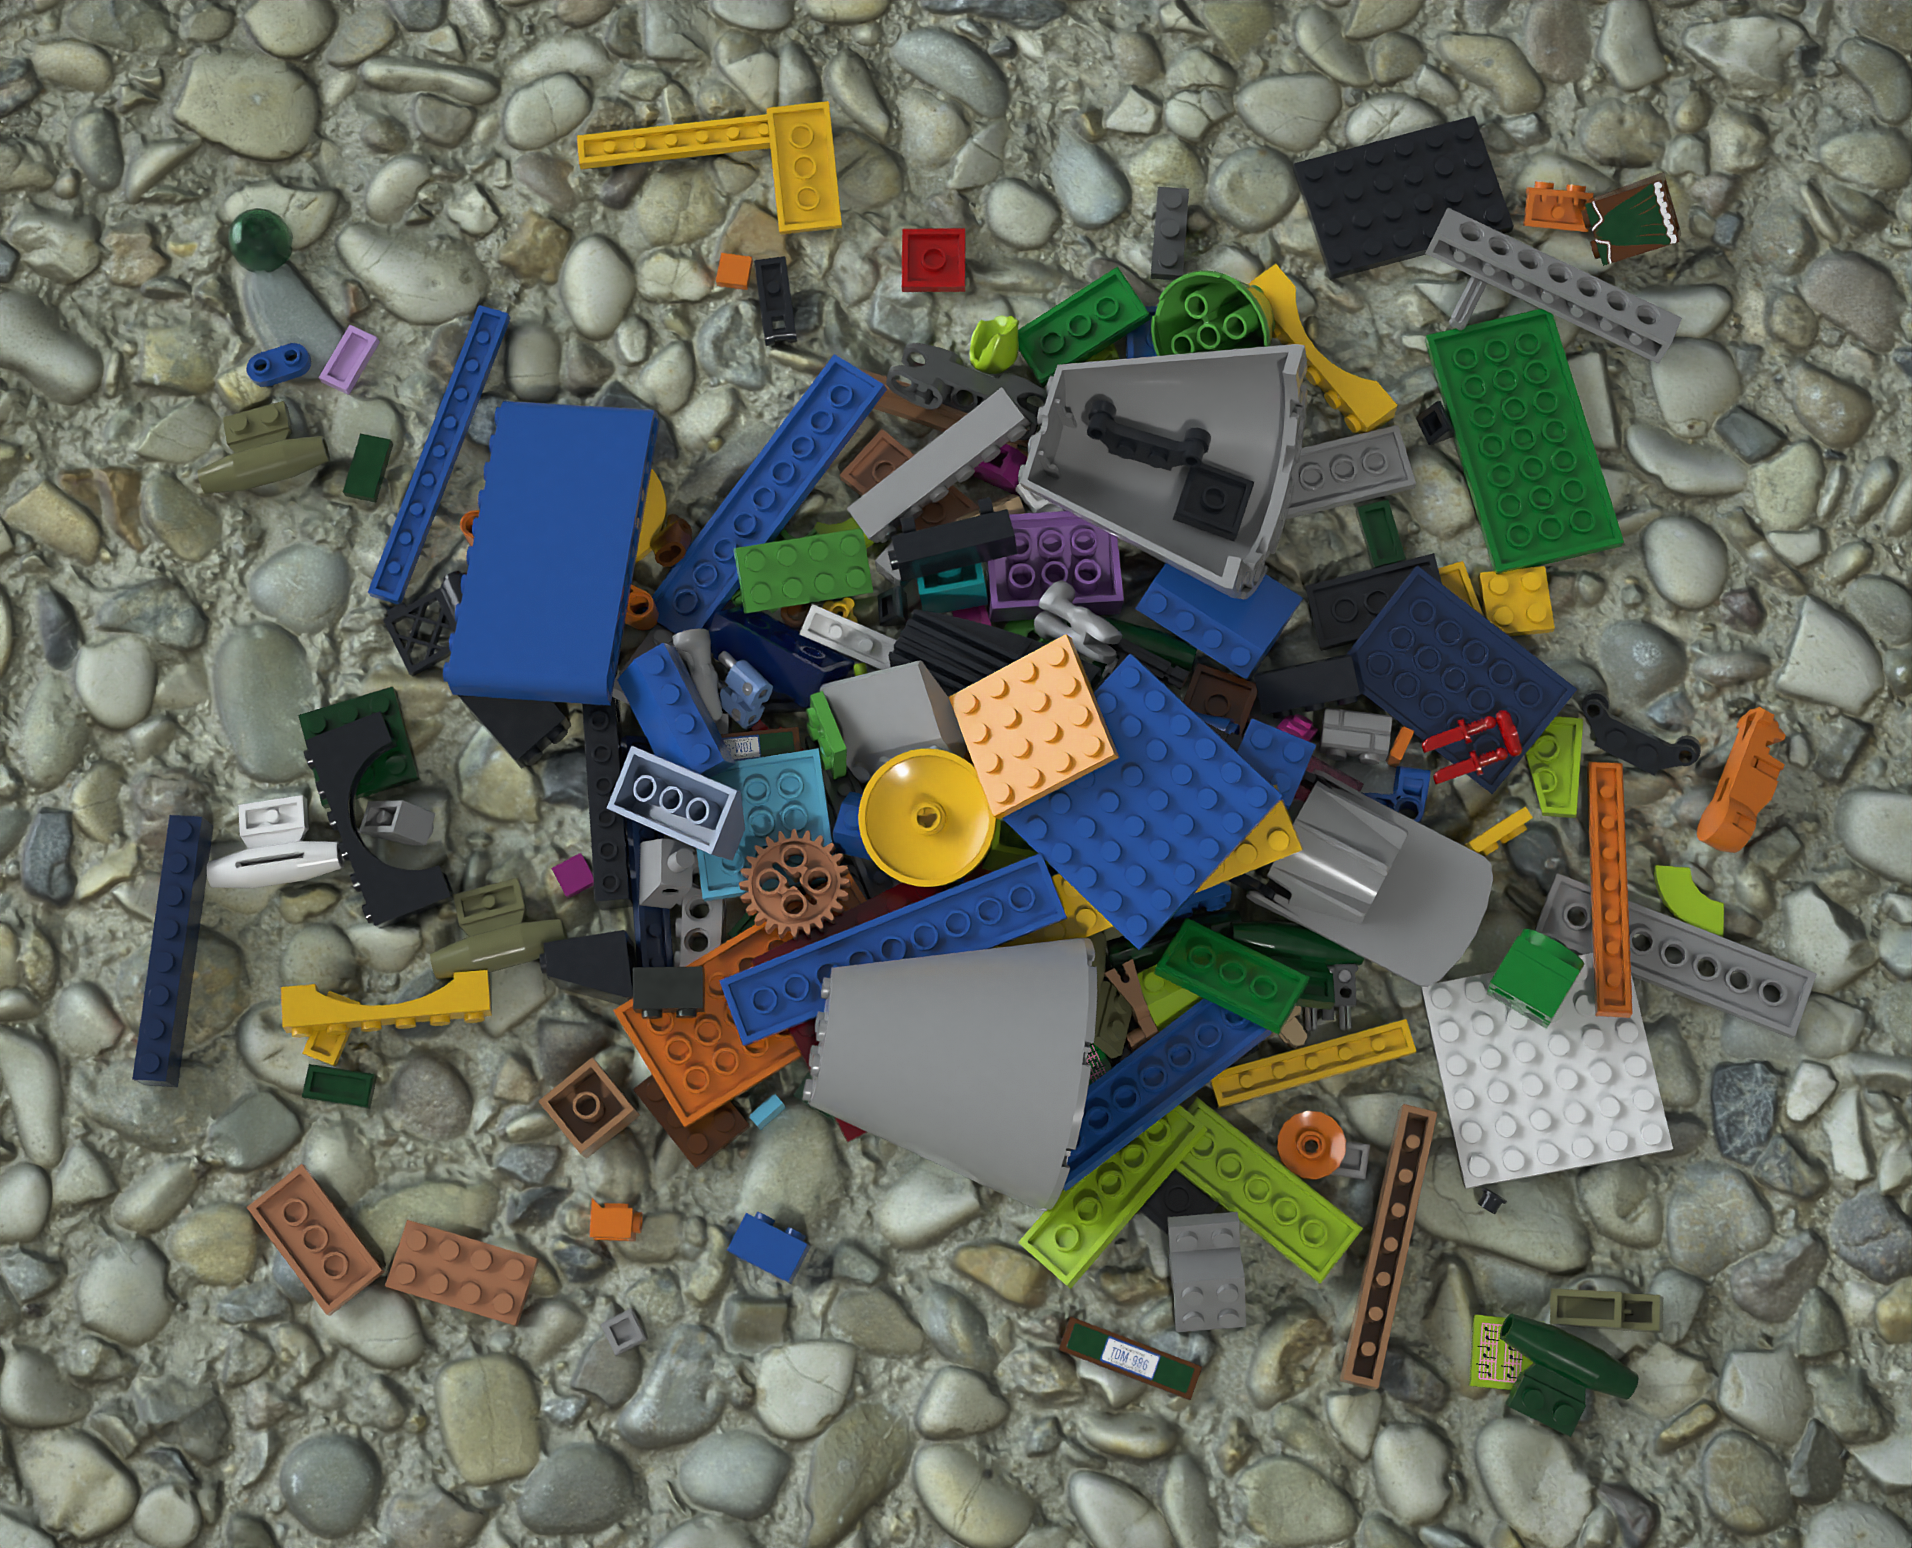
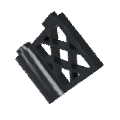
[383,571,467,677]

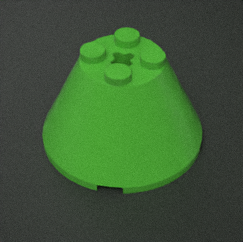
[1151,270,1276,356]

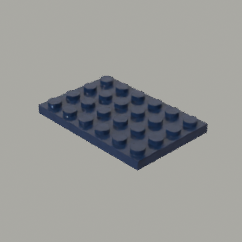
[1347,565,1577,794]

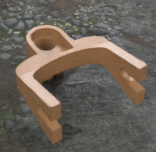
[1105,959,1159,1052]

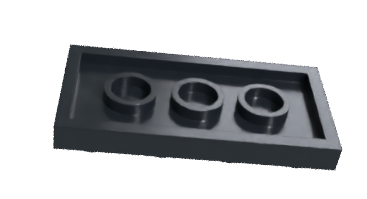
[1305,553,1442,651]

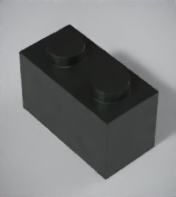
[633,966,705,1019]

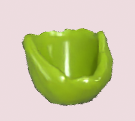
[969,315,1019,375]

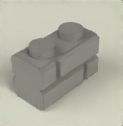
[1319,708,1392,765]

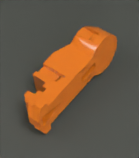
[1697,706,1786,853]

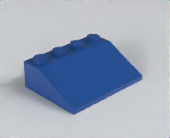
[1135,563,1303,681]

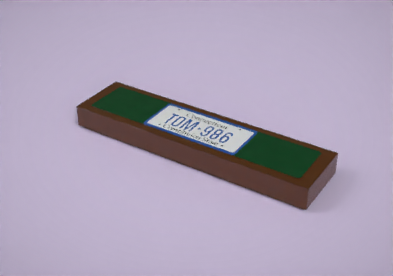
[721,727,801,761]
[1058,1316,1202,1401]

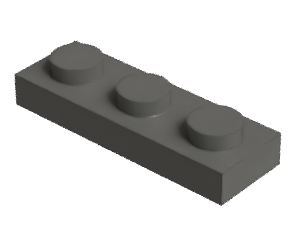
[1150,187,1189,280]

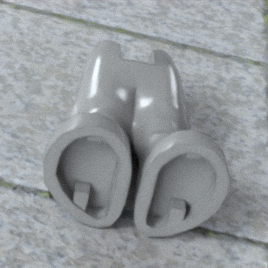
[1034,581,1122,664]
[668,628,722,724]

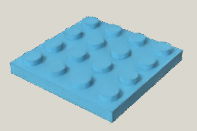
[696,748,834,902]

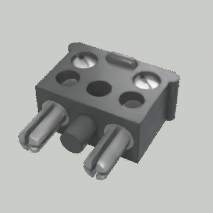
[1301,964,1359,1031]

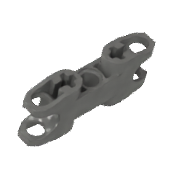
[886,343,1048,440]

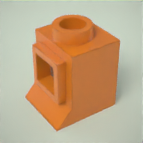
[589,1198,643,1241]

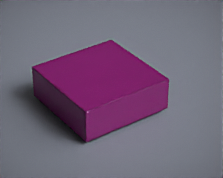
[551,853,594,899]

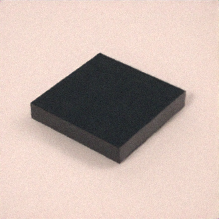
[1173,463,1254,541]

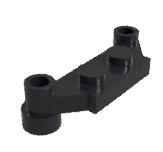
[1087,400,1211,471]
[1582,690,1701,776]

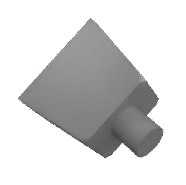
[639,838,695,909]

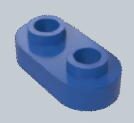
[246,343,311,387]

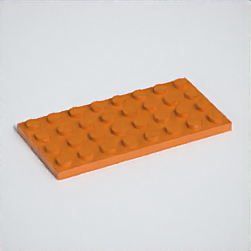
[613,873,867,1128]

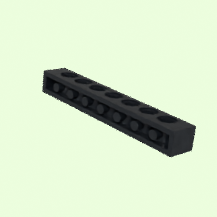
[582,665,633,910]

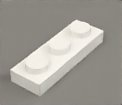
[800,604,898,670]

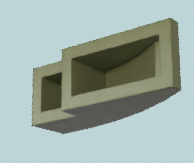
[1550,1289,1664,1333]

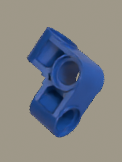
[1361,766,1431,824]

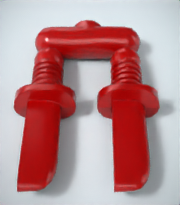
[1422,710,1523,785]

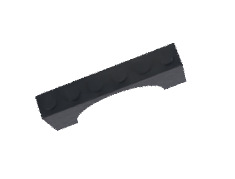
[304,711,454,928]

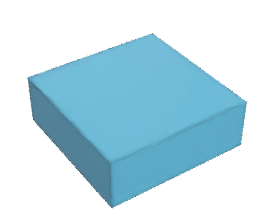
[750,1094,786,1130]

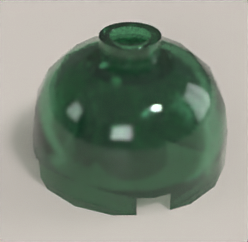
[228,208,293,273]

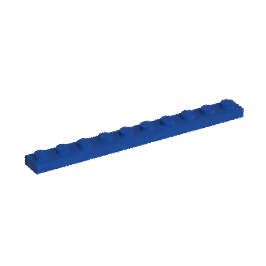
[368,305,511,605]

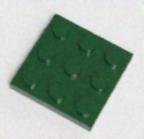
[298,686,420,809]

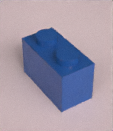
[727,1211,810,1284]

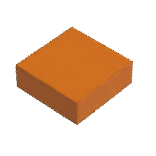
[716,253,753,290]
[1386,726,1414,768]

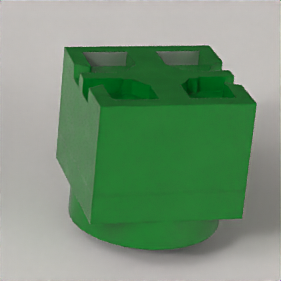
[1486,929,1584,1029]

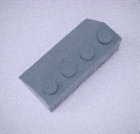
[606,746,745,861]

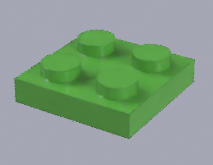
[806,691,847,780]

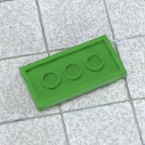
[733,528,874,614]

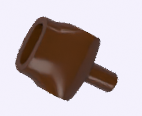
[650,514,692,567]

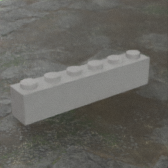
[847,387,1031,543]

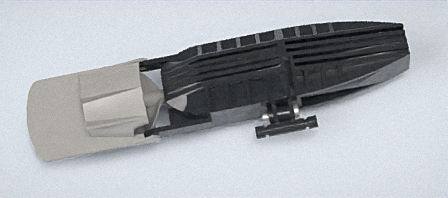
[888,609,1493,987]

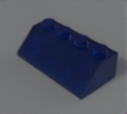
[709,605,855,708]

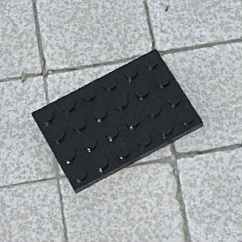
[1293,115,1514,280]

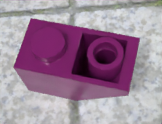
[974,444,1028,498]

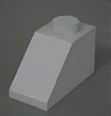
[359,800,436,845]

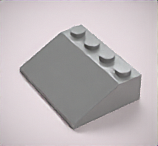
[820,660,968,784]

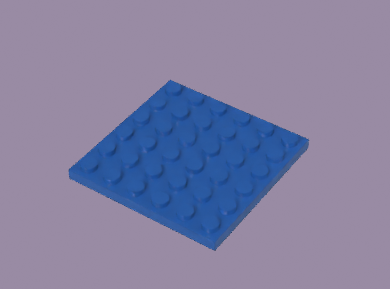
[1002,653,1285,950]

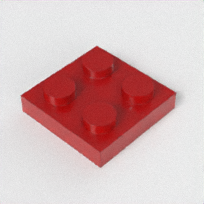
[901,228,966,292]

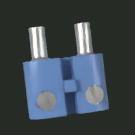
[718,651,773,729]

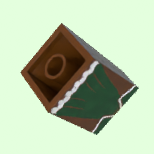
[1581,172,1681,266]

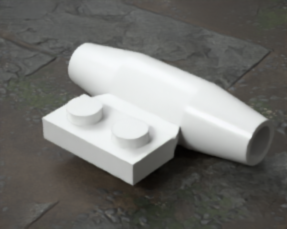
[207,795,345,888]

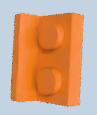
[1523,181,1594,232]

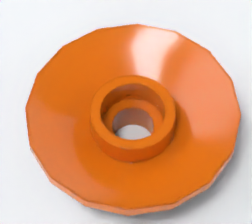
[1277,1111,1346,1180]

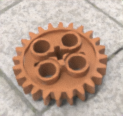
[739,829,851,940]

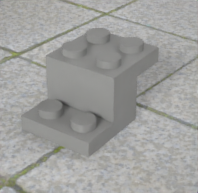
[1167,1212,1246,1332]

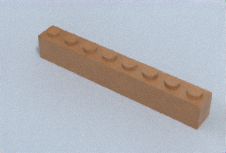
[1339,1104,1438,1390]

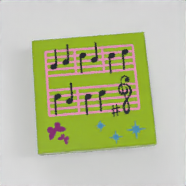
[1469,1315,1545,1391]

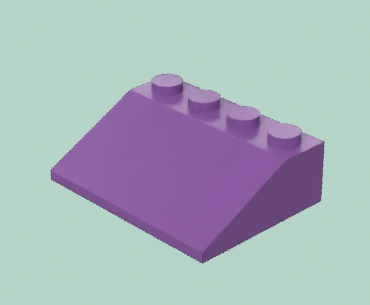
[986,511,1124,622]

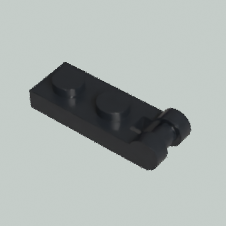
[754,256,797,346]

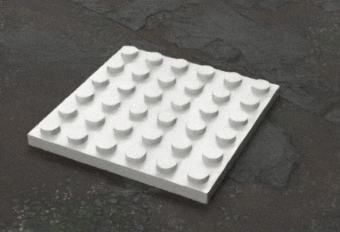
[1421,953,1673,1189]

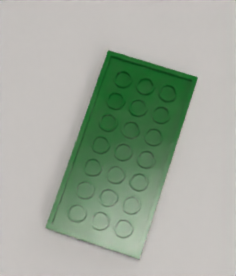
[1425,309,1624,574]

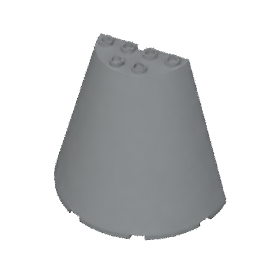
[1018,344,1308,599]
[803,938,1097,1211]

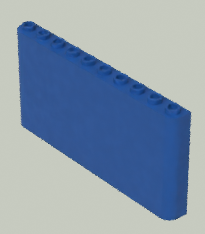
[443,401,660,705]

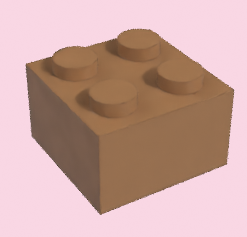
[538,1057,640,1159]

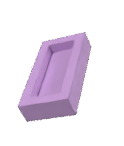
[319,325,380,395]

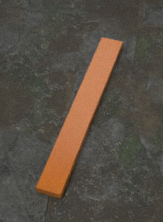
[1587,762,1633,1018]

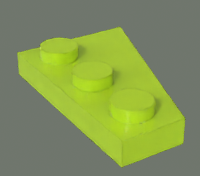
[1526,717,1583,818]

